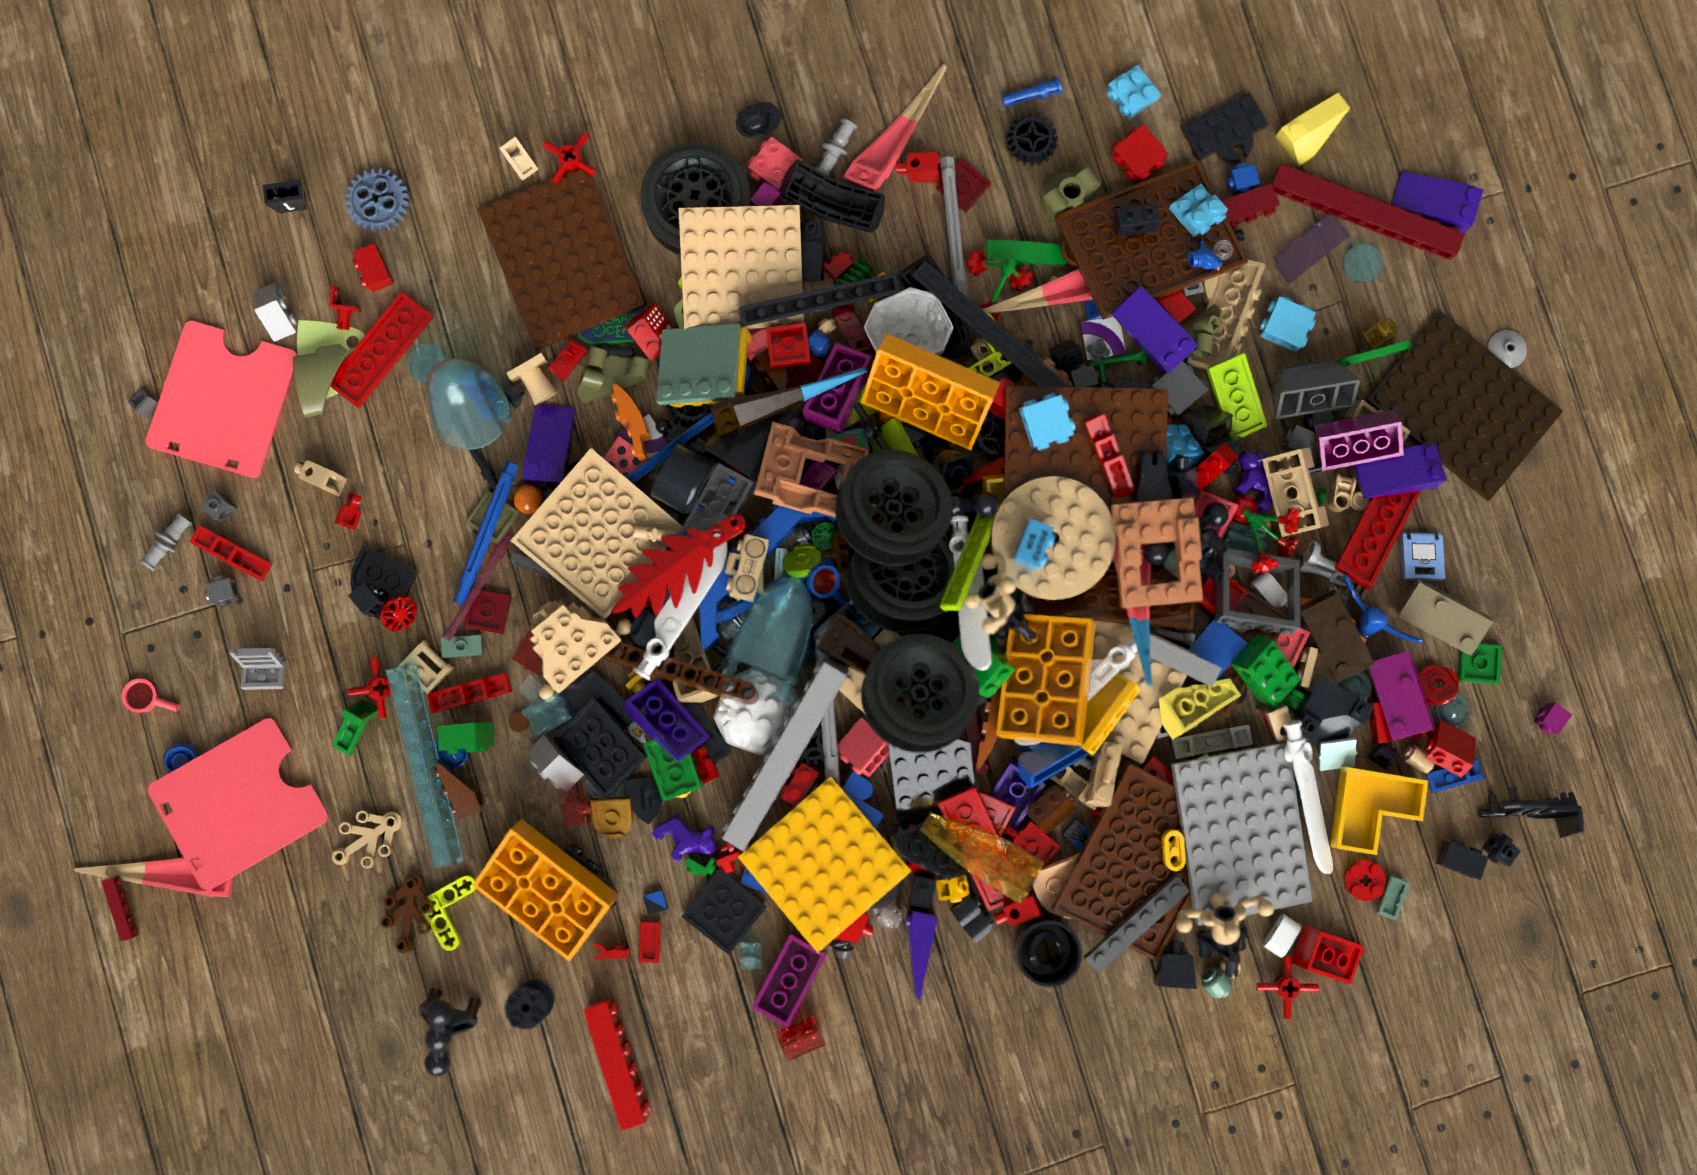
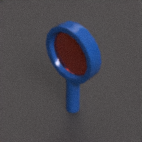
[806,563,847,607]

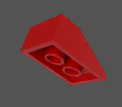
[1292,924,1364,984]

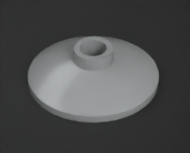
[1487,330,1527,368]

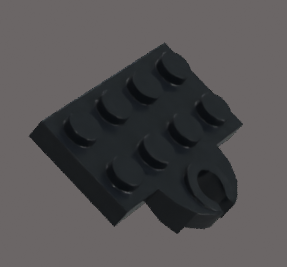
[1180,92,1269,163]

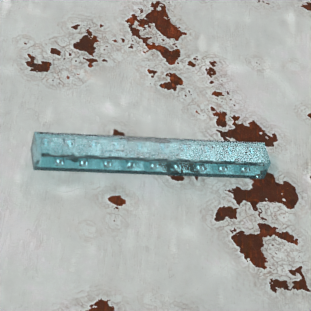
[386,664,464,869]

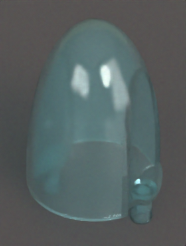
[427,358,512,450]
[722,577,813,702]

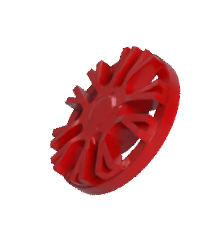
[380,595,418,632]

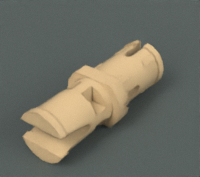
[633,526,675,542]

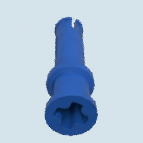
[1002,77,1062,107]

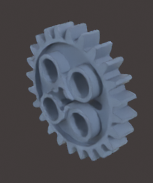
[344,168,410,233]

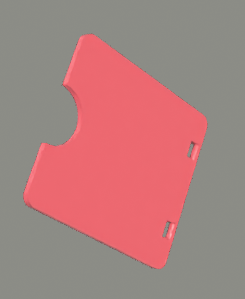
[146,321,298,478]
[148,718,329,890]

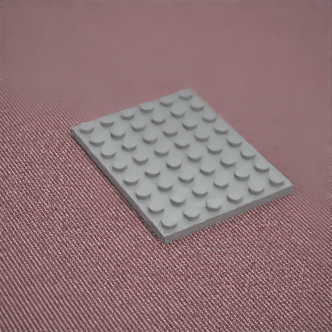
[1171,742,1312,926]

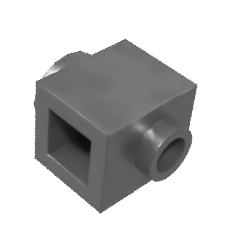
[205,575,240,607]

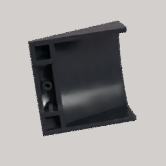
[703,389,809,482]

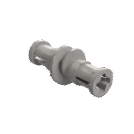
[815,118,857,177]
[138,513,192,571]

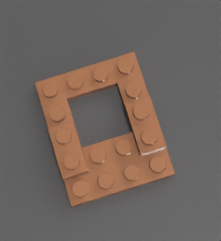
[754,422,869,517]
[1111,498,1203,608]

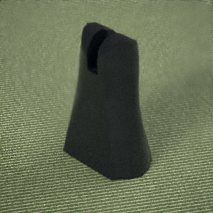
[1134,450,1174,503]

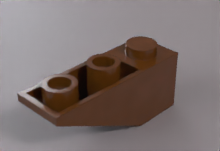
[753,350,786,392]
[434,758,484,820]

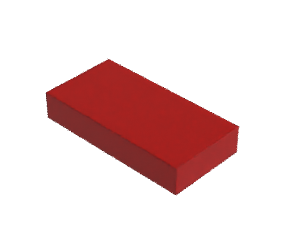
[639,920,661,963]

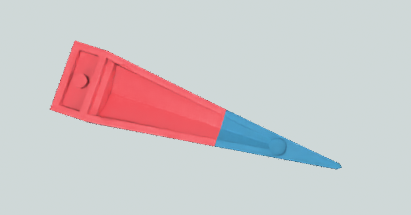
[1113,533,1152,687]

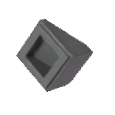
[128,388,158,418]

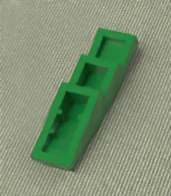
[985,240,1066,267]

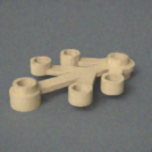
[332,810,402,868]

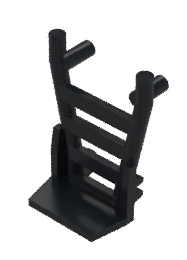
[1478,787,1584,838]

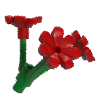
[965,250,1034,322]
[1243,507,1300,574]

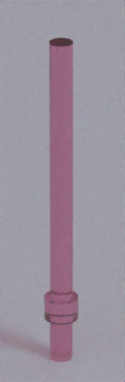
[443,534,512,641]

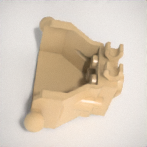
[530,598,632,701]

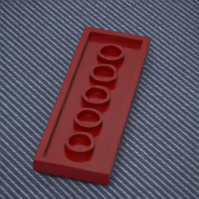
[330,291,434,409]
[1334,491,1421,589]
[938,786,1026,911]

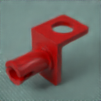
[329,285,361,330]

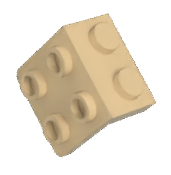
[1295,647,1338,690]

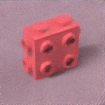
[748,137,803,195]
[837,717,889,778]

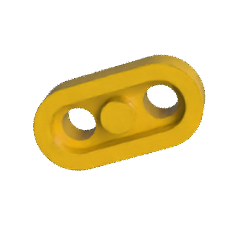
[1161,829,1186,871]

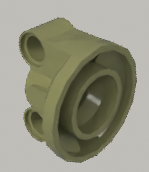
[1041,167,1101,223]

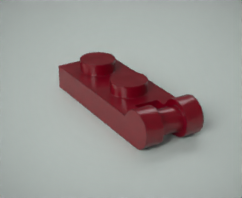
[832,304,874,354]

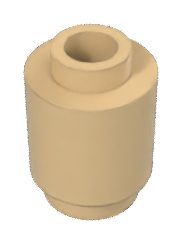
[1403,745,1435,774]

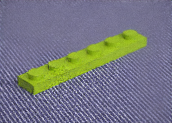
[940,509,999,610]

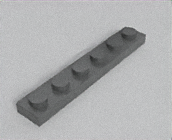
[1084,874,1190,973]

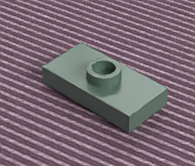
[441,635,483,658]
[1375,875,1410,921]

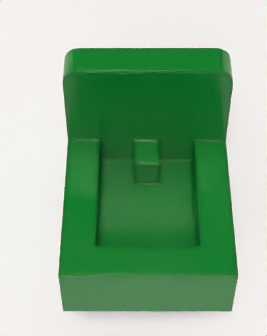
[684,856,717,877]

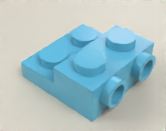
[1106,65,1161,120]
[1169,184,1228,237]

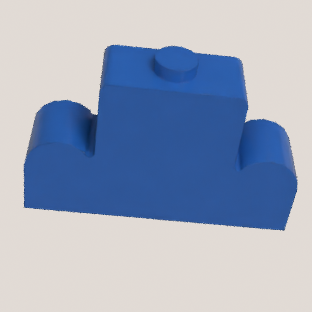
[1018,742,1089,789]
[843,772,885,833]

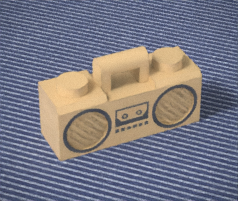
[724,534,769,602]
[1085,741,1122,808]

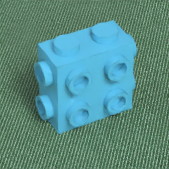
[1259,296,1316,352]
[1019,393,1075,450]

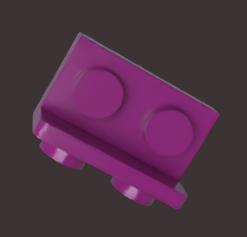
[799,461,838,491]

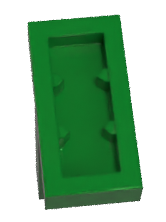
[332,699,378,756]

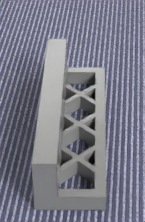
[1137,635,1222,687]

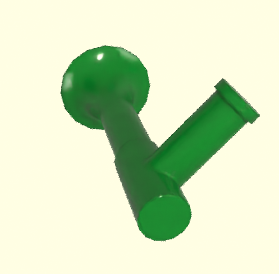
[1090,349,1146,385]

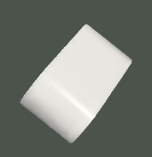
[1250,572,1287,609]
[1263,914,1301,958]

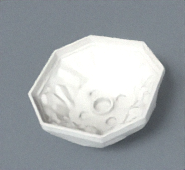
[864,287,953,356]
[713,667,799,756]

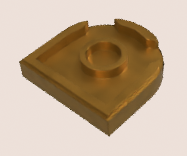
[590,797,633,839]

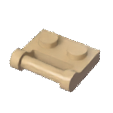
[398,640,454,694]

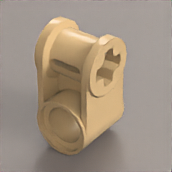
[1328,473,1357,513]

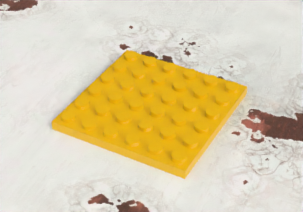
[738,776,912,953]

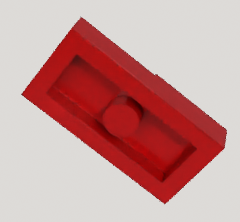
[547,339,588,382]

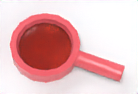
[122,678,180,713]

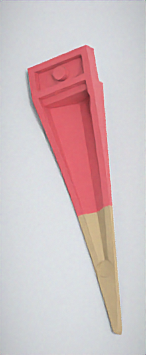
[843,64,947,192]
[982,269,1092,314]
[74,857,233,897]

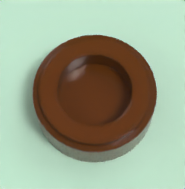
[508,712,530,732]

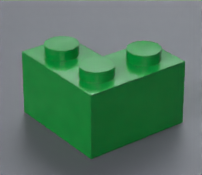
[437,722,495,754]

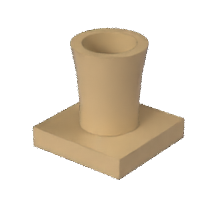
[507,353,558,406]

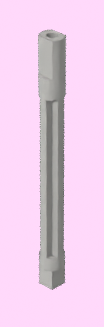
[940,156,967,296]
[816,639,840,786]

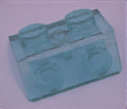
[521,692,572,737]

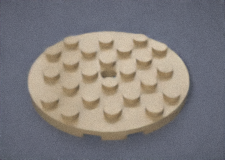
[991,476,1116,600]

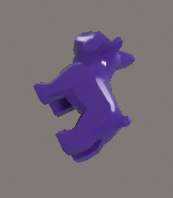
[1232,451,1273,512]
[652,812,716,862]

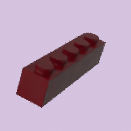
[965,713,989,775]
[101,875,138,942]

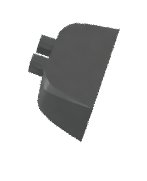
[1272,361,1360,419]

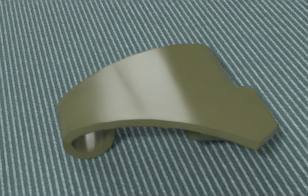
[1181,304,1223,358]
[293,343,349,418]
[576,347,650,404]

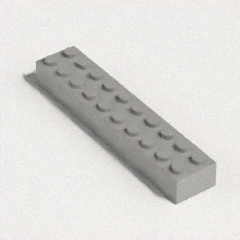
[722,658,851,851]

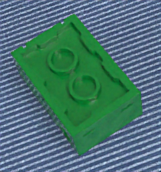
[1231,634,1301,709]
[643,740,703,802]

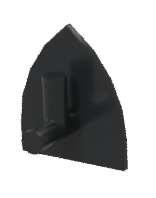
[623,777,663,825]

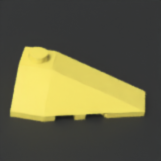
[1275,92,1350,167]
[1159,678,1241,739]

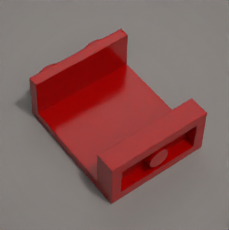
[1368,702,1428,743]

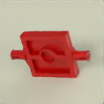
[1004,820,1061,873]

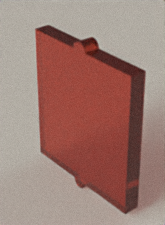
[512,629,543,676]

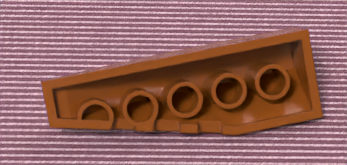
[975,645,1007,771]

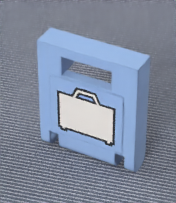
[1400,532,1445,581]

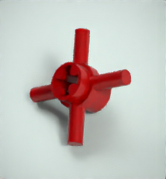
[543,132,597,184]
[347,657,410,719]
[1256,956,1319,1019]

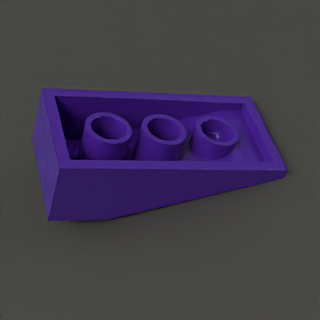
[1391,172,1484,233]
[1111,286,1198,373]
[523,404,575,485]
[1354,443,1447,499]
[625,678,710,762]
[989,755,1047,844]
[904,908,938,999]

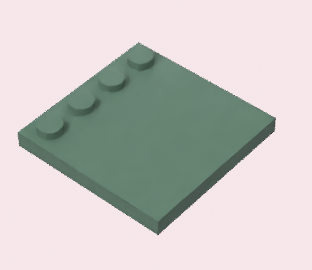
[656,323,741,405]

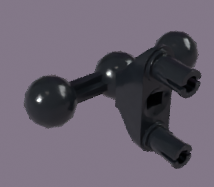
[951,483,1000,533]
[1143,502,1229,582]
[419,988,482,1076]

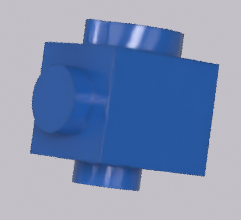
[1226,163,1260,195]

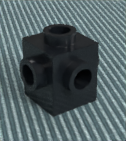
[1481,832,1521,868]

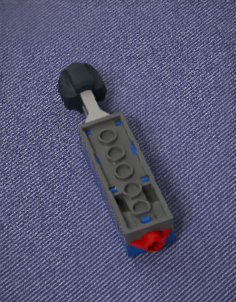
[630,463,755,653]

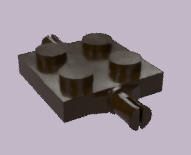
[821,531,854,572]

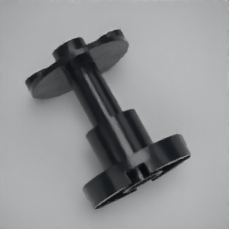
[505,980,555,1030]

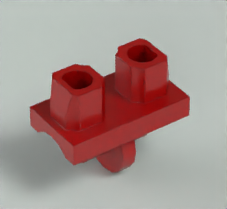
[716,841,751,874]

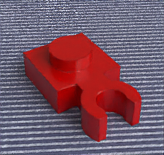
[692,746,719,784]

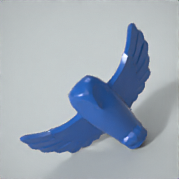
[1344,574,1424,643]

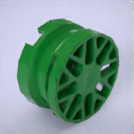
[812,522,838,551]
[1281,689,1305,713]

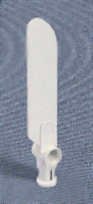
[949,516,991,670]
[633,533,728,680]
[1014,635,1137,746]
[1283,720,1333,874]

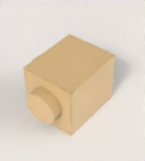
[968,338,996,370]

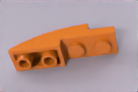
[611,384,652,462]

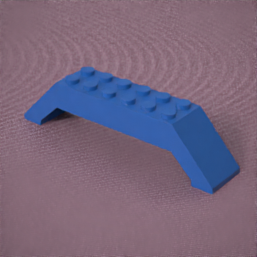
[700,504,837,651]

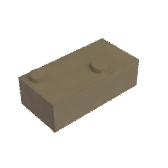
[1397,578,1493,656]

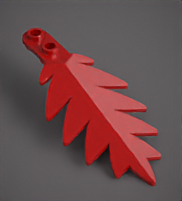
[611,514,746,618]

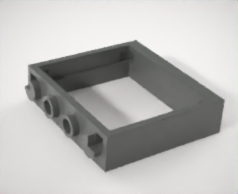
[1215,549,1301,635]

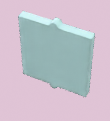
[1318,738,1357,771]

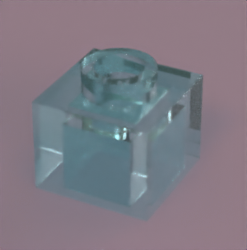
[740,943,762,969]

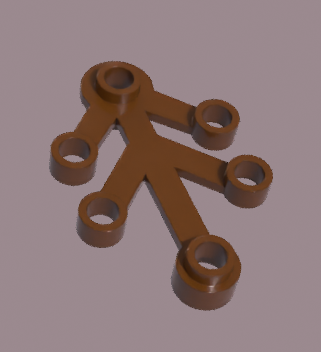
[381,873,434,954]

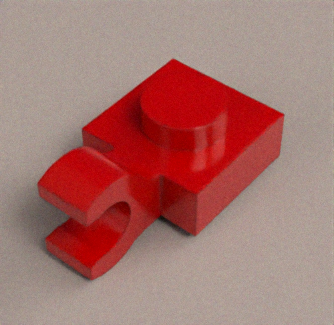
[334,493,362,530]
[593,943,630,960]

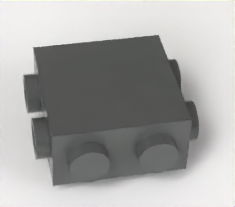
[1149,360,1208,419]

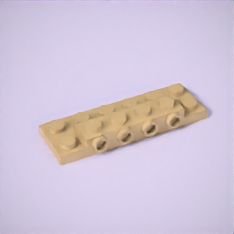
[1187,260,1265,370]

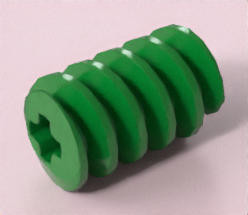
[831,258,873,286]

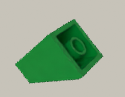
[952,635,1016,698]

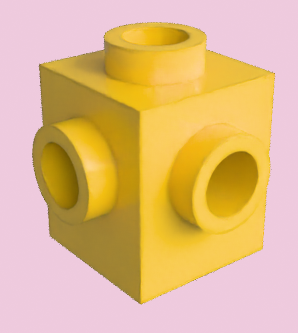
[936,875,970,903]

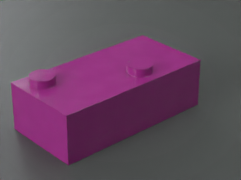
[803,343,873,434]
[1314,409,1404,471]
[1369,651,1436,741]
[751,932,829,1028]

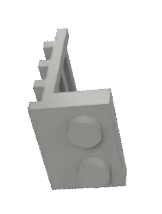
[229,648,286,690]

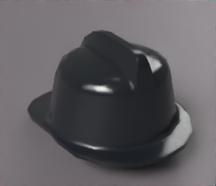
[736,102,781,138]

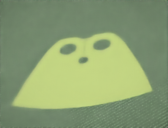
[297,320,365,399]

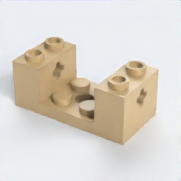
[1262,447,1329,537]

